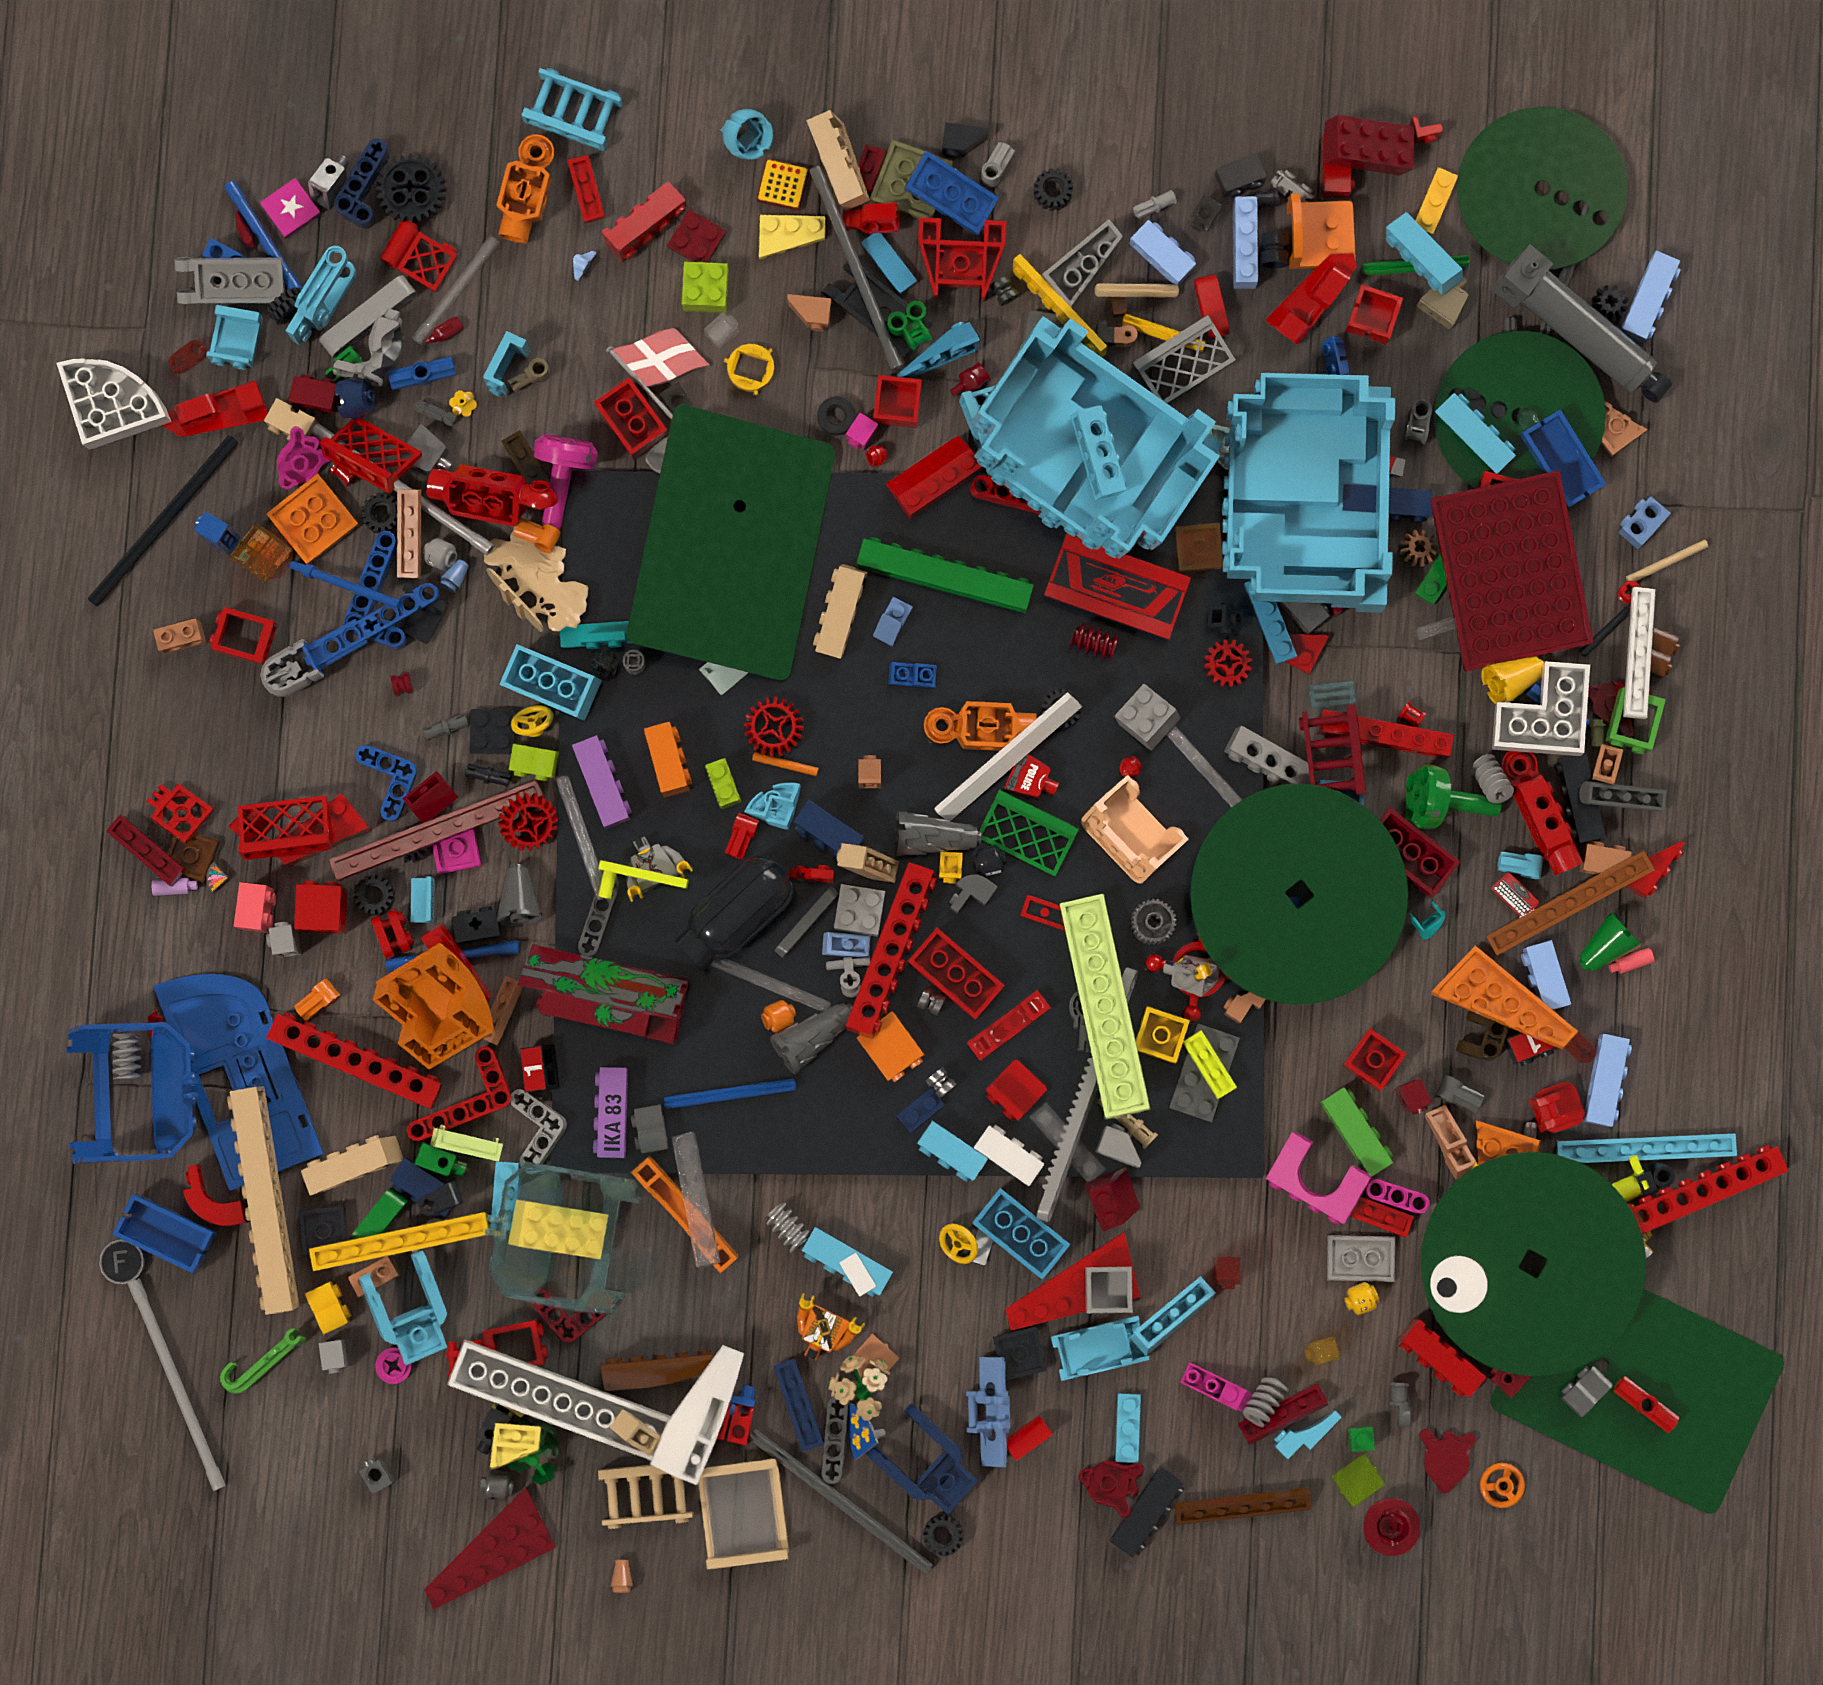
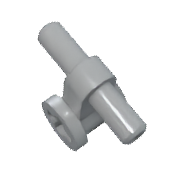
[826,957,871,998]

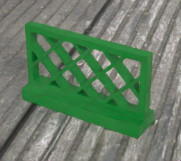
[979,789,1079,876]

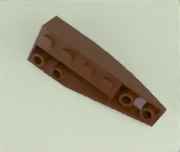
[601,1348,733,1391]

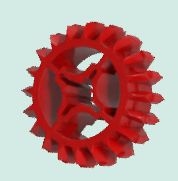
[744,697,804,757]
[498,792,558,851]

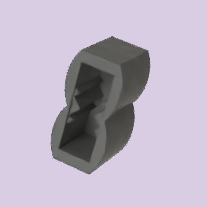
[631,1105,669,1154]
[1560,1366,1613,1417]

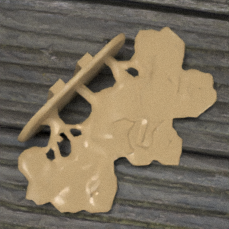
[484,527,588,632]

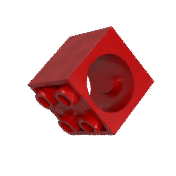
[294,881,348,934]

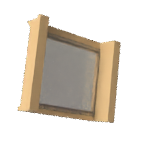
[698,1458,789,1569]

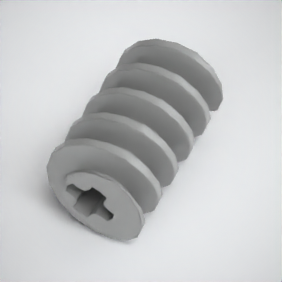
[1472,754,1514,803]
[112,1034,142,1079]
[764,1202,809,1253]
[1243,1377,1289,1427]

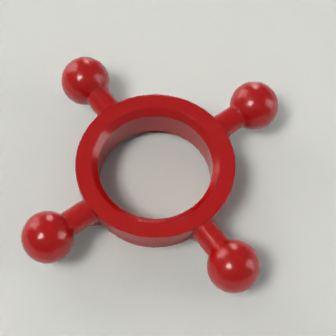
[1146,938,1230,1023]

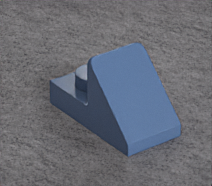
[873,597,913,646]

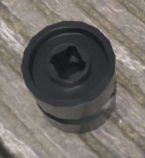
[1261,231,1289,269]

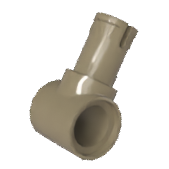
[508,358,550,392]

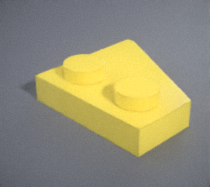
[490,1423,541,1469]

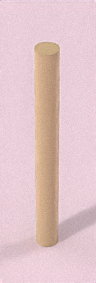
[1626,539,1708,582]

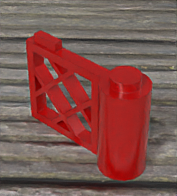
[379,220,457,292]

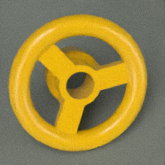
[511,705,554,737]
[939,1224,978,1264]

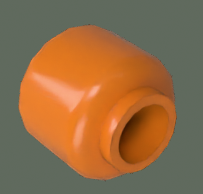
[761,1000,796,1033]

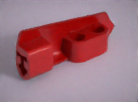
[1265,253,1357,345]
[162,380,268,438]

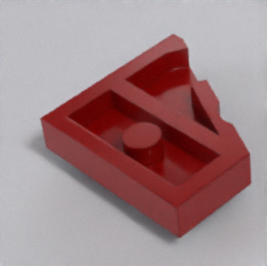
[1270,634,1329,675]

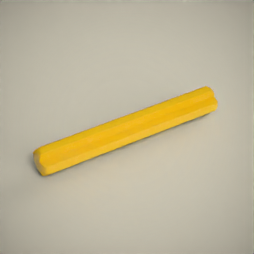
[1122,314,1206,352]

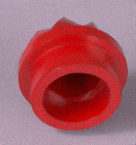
[865,445,888,467]
[1119,755,1142,778]

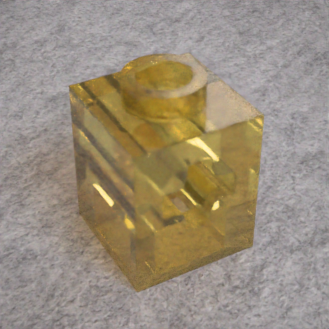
[1304,1336,1340,1366]

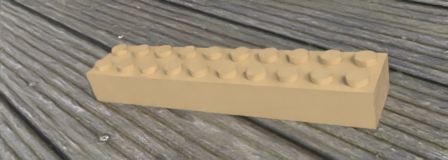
[227,1086,300,1315]

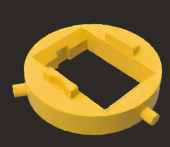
[724,344,774,395]

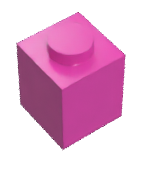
[846,413,879,450]

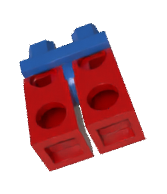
[717,1385,756,1445]

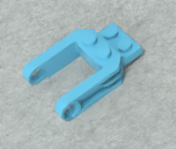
[285,246,356,346]
[359,1250,447,1365]

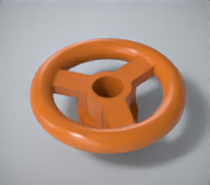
[1480,1463,1525,1508]

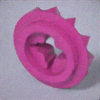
[375,1348,412,1384]

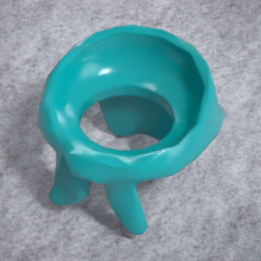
[1409,901,1446,939]

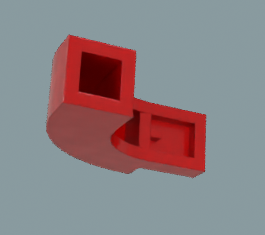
[183,1164,248,1226]

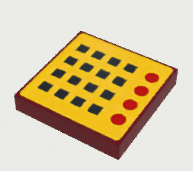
[756,158,809,211]

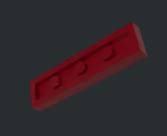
[106,814,186,886]
[1238,1383,1329,1445]

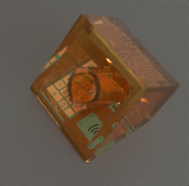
[229,522,292,584]

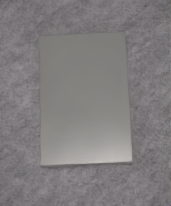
[1327,1235,1395,1282]

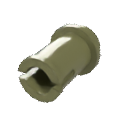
[1588,720,1606,747]

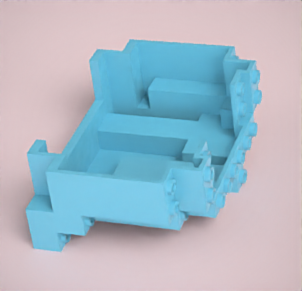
[970,316,1223,559]
[1222,373,1395,613]

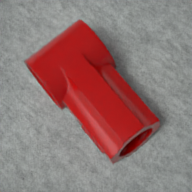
[725,812,760,860]

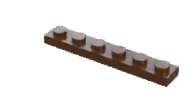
[1175,1488,1311,1525]

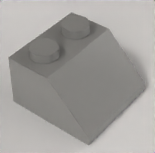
[1095,1124,1141,1168]

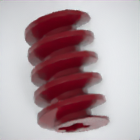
[1069,622,1118,662]

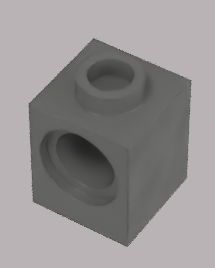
[359,1458,395,1495]

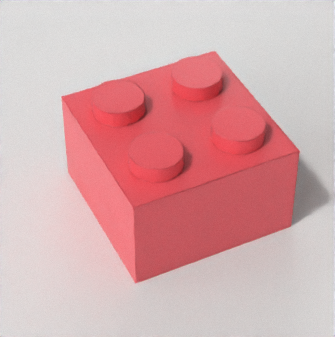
[234,882,276,933]

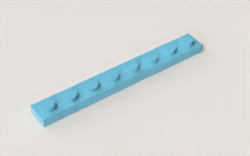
[1556,1134,1737,1163]

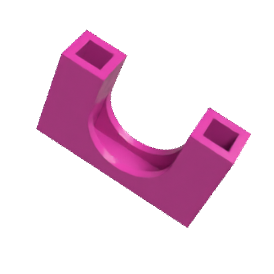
[1266,1131,1372,1225]

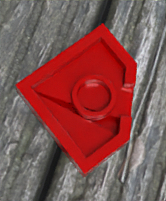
[789,865,835,883]

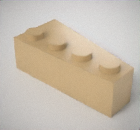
[807,110,870,210]

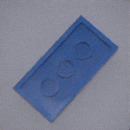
[904,151,999,235]

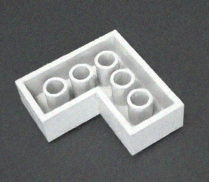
[1492,661,1590,756]

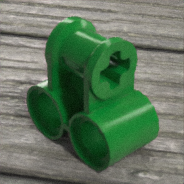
[887,301,932,351]

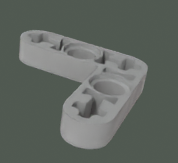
[511,1089,567,1171]

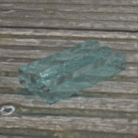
[1309,681,1356,708]

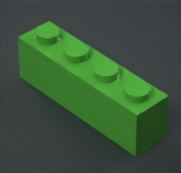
[1319,1087,1393,1176]

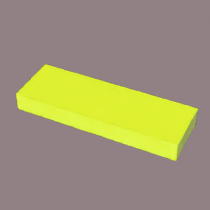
[1183,1030,1237,1099]

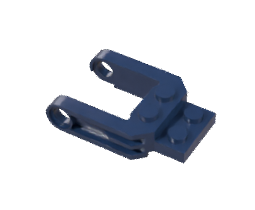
[866,1403,978,1514]

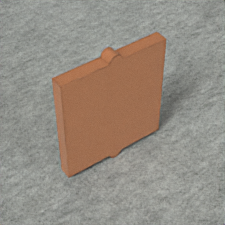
[853,1334,900,1378]

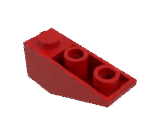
[1626,841,1685,898]

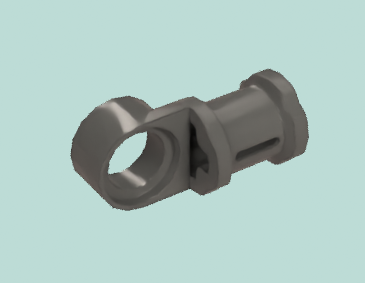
[1389,1382,1410,1427]

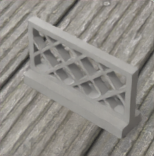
[1133,315,1236,403]

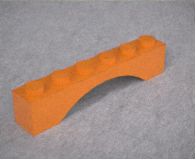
[631,1155,739,1273]

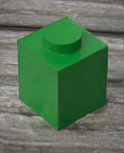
[1347,1426,1375,1452]

